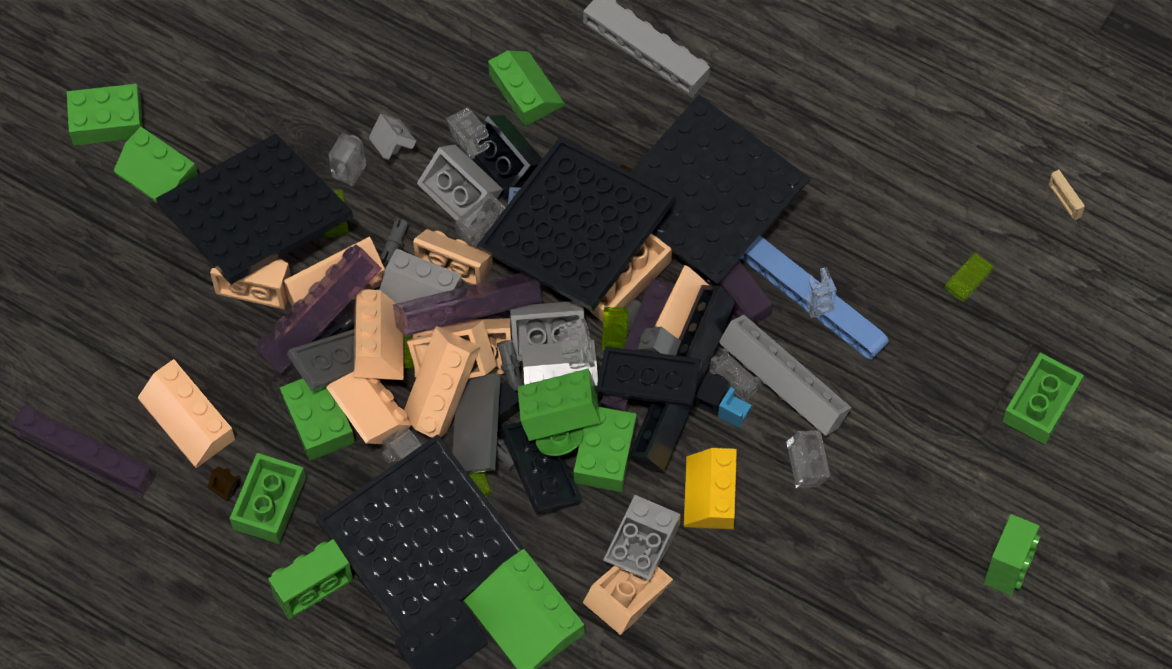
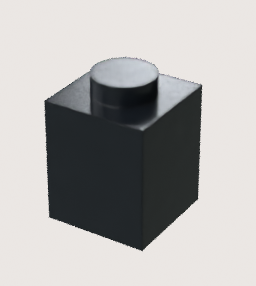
[695,372,730,416]
[498,382,520,426]

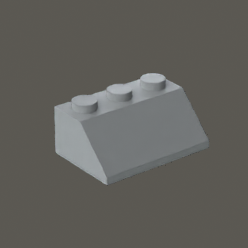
[417,145,503,229]
[380,248,463,321]
[510,301,586,361]
[521,340,598,386]

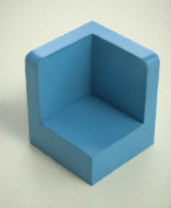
[718,387,752,429]

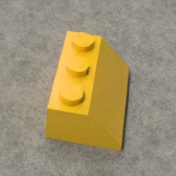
[684,448,737,529]

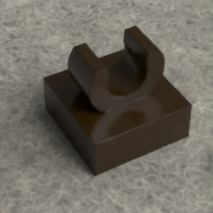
[207,466,240,501]

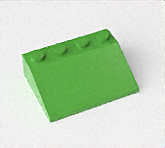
[464,549,585,669]

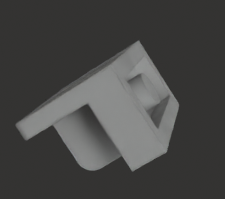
[369,114,416,160]

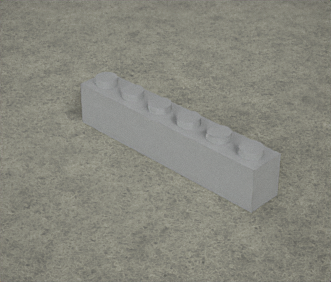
[583,0,710,97]
[719,315,852,436]

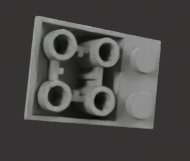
[603,495,680,580]

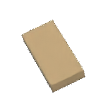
[1049,170,1085,220]

